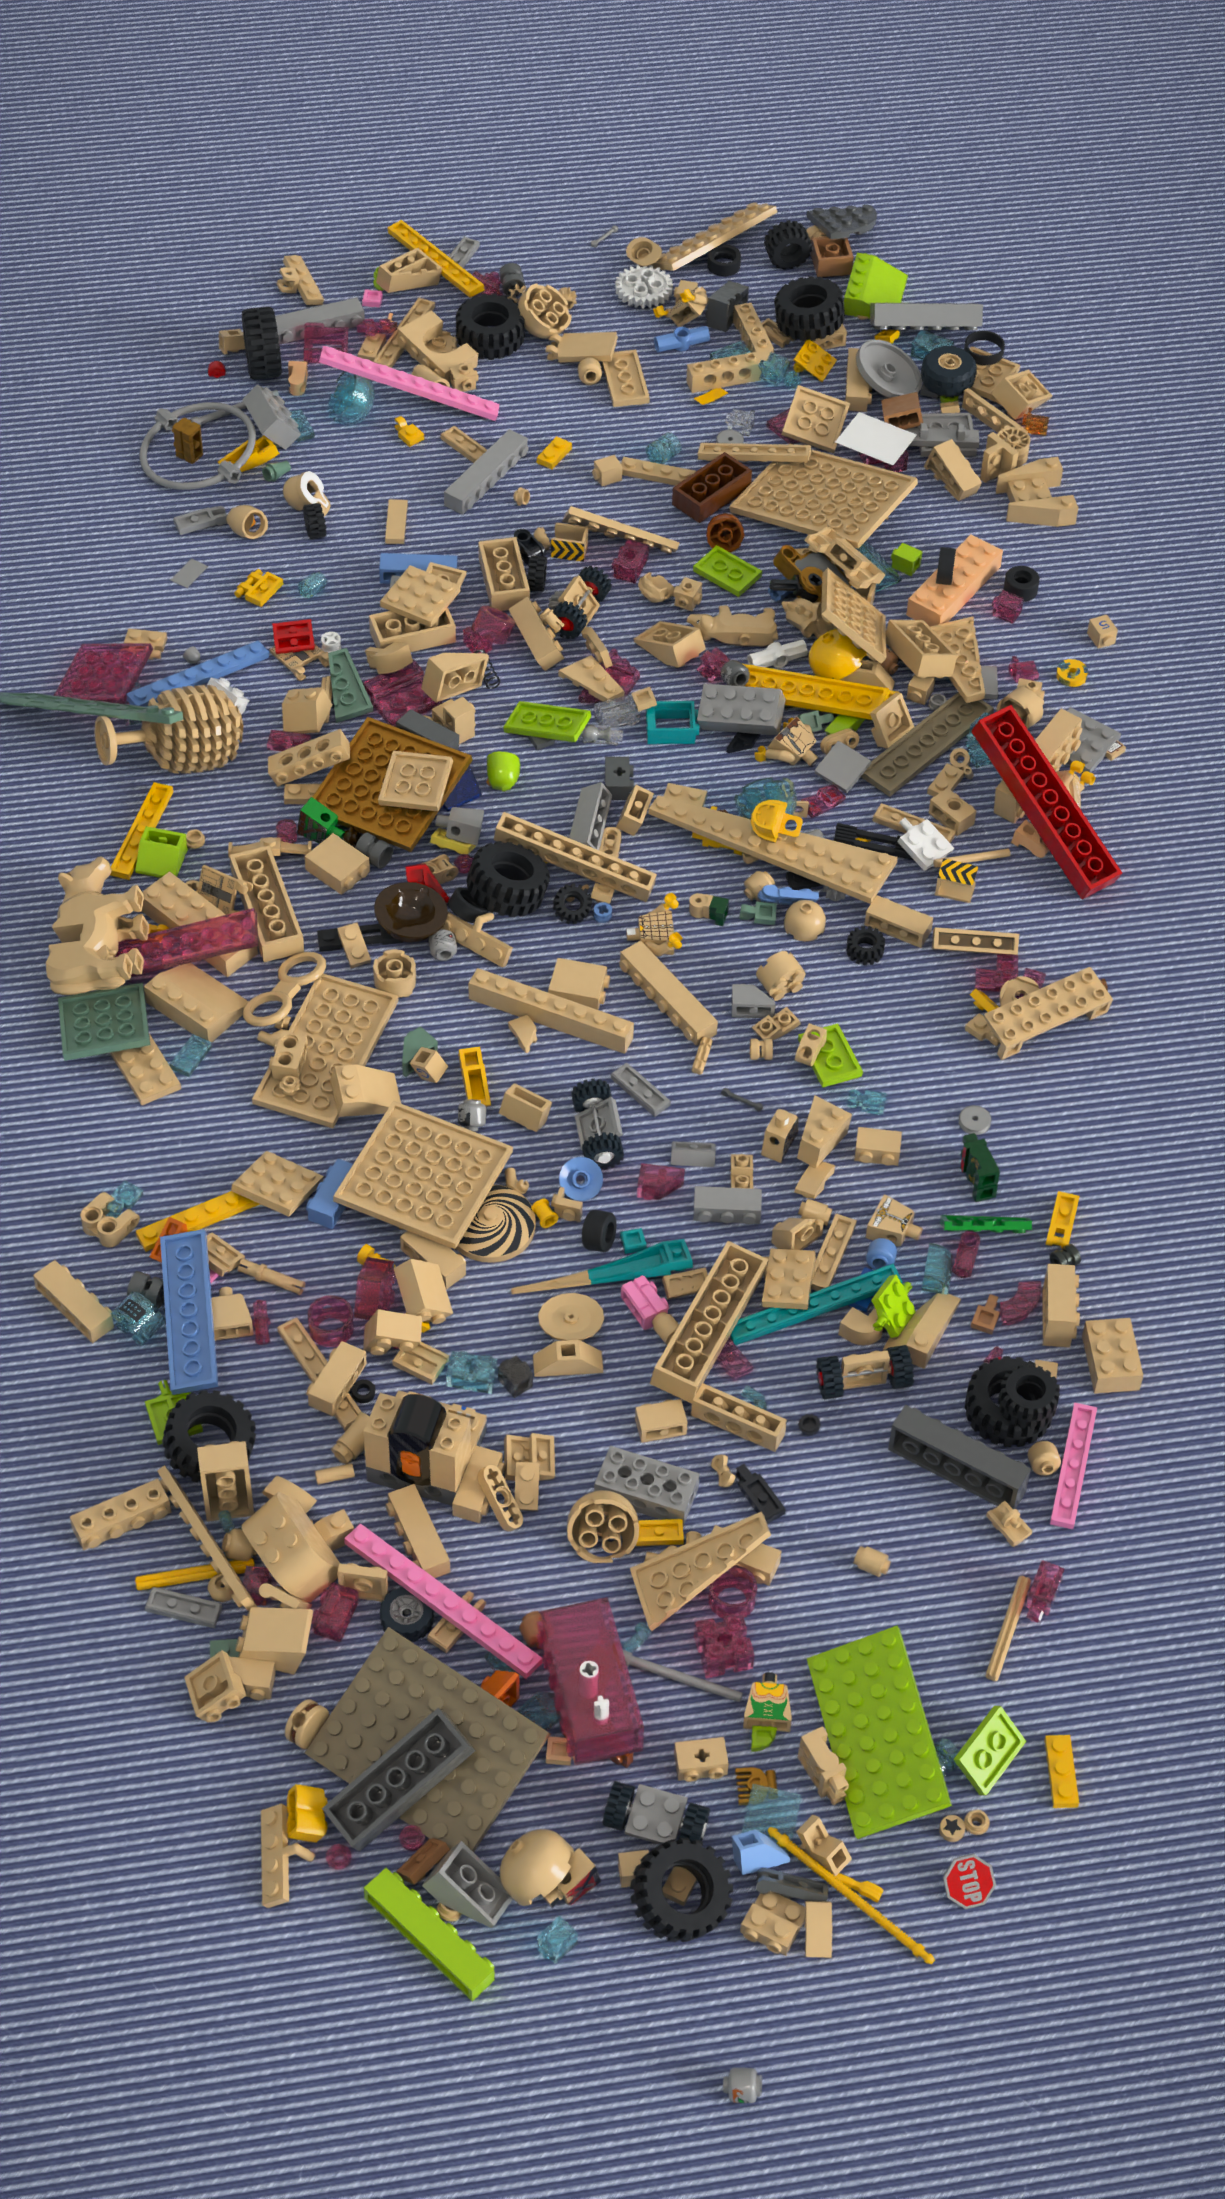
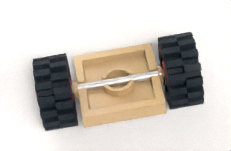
[553,566,612,639]
[816,1345,914,1400]

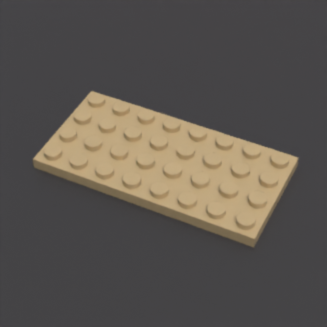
[252,973,399,1128]

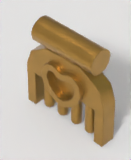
[735,1767,778,1806]

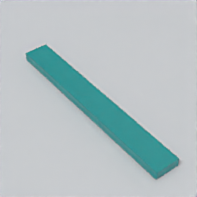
[730,1263,902,1346]

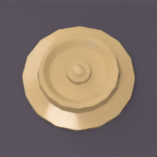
[538,1293,604,1341]

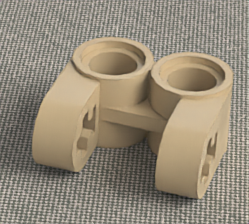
[80,1192,140,1248]

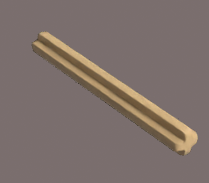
[986,1576,1031,1681]

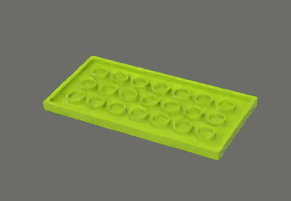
[806,1625,952,1839]

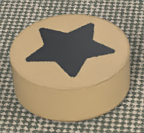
[939,1815,965,1842]

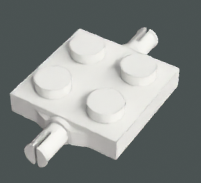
[897,817,954,871]

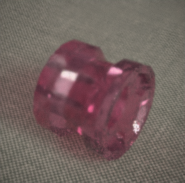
[276,819,297,843]

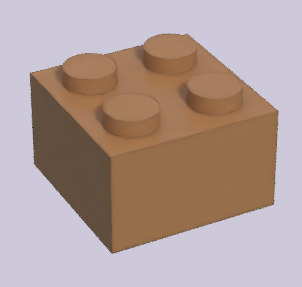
[810,236,854,277]

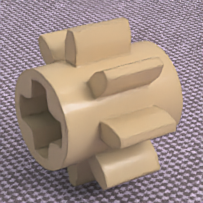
[507,284,526,303]
[559,287,577,309]

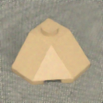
[771,1218,824,1250]

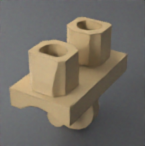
[986,1501,1032,1547]

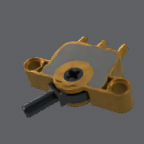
[769,545,852,603]

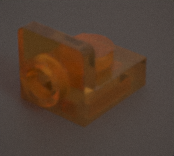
[1022,407,1049,436]

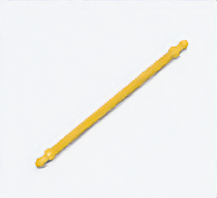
[767,1827,935,1964]

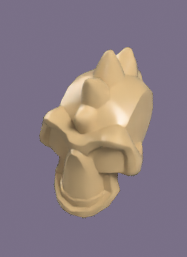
[781,598,837,638]

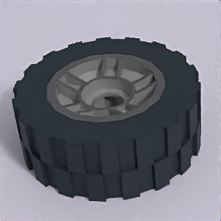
[380,1587,434,1642]

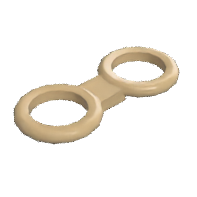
[243,952,326,1027]

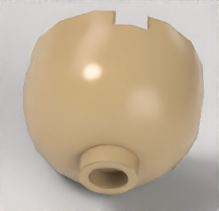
[784,900,826,942]

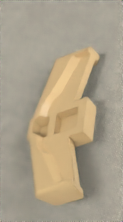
[228,837,312,859]

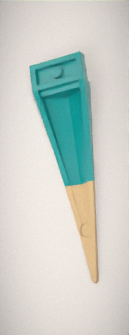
[511,1239,693,1294]

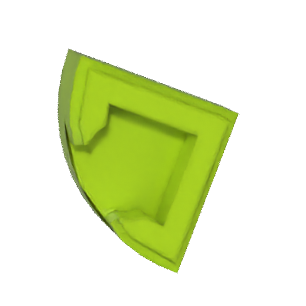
[751,1725,777,1752]

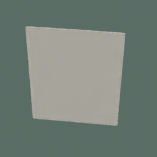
[835,412,917,465]

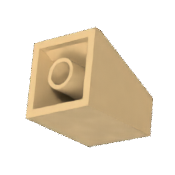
[235,1607,313,1675]

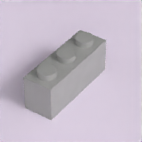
[693,1186,762,1224]

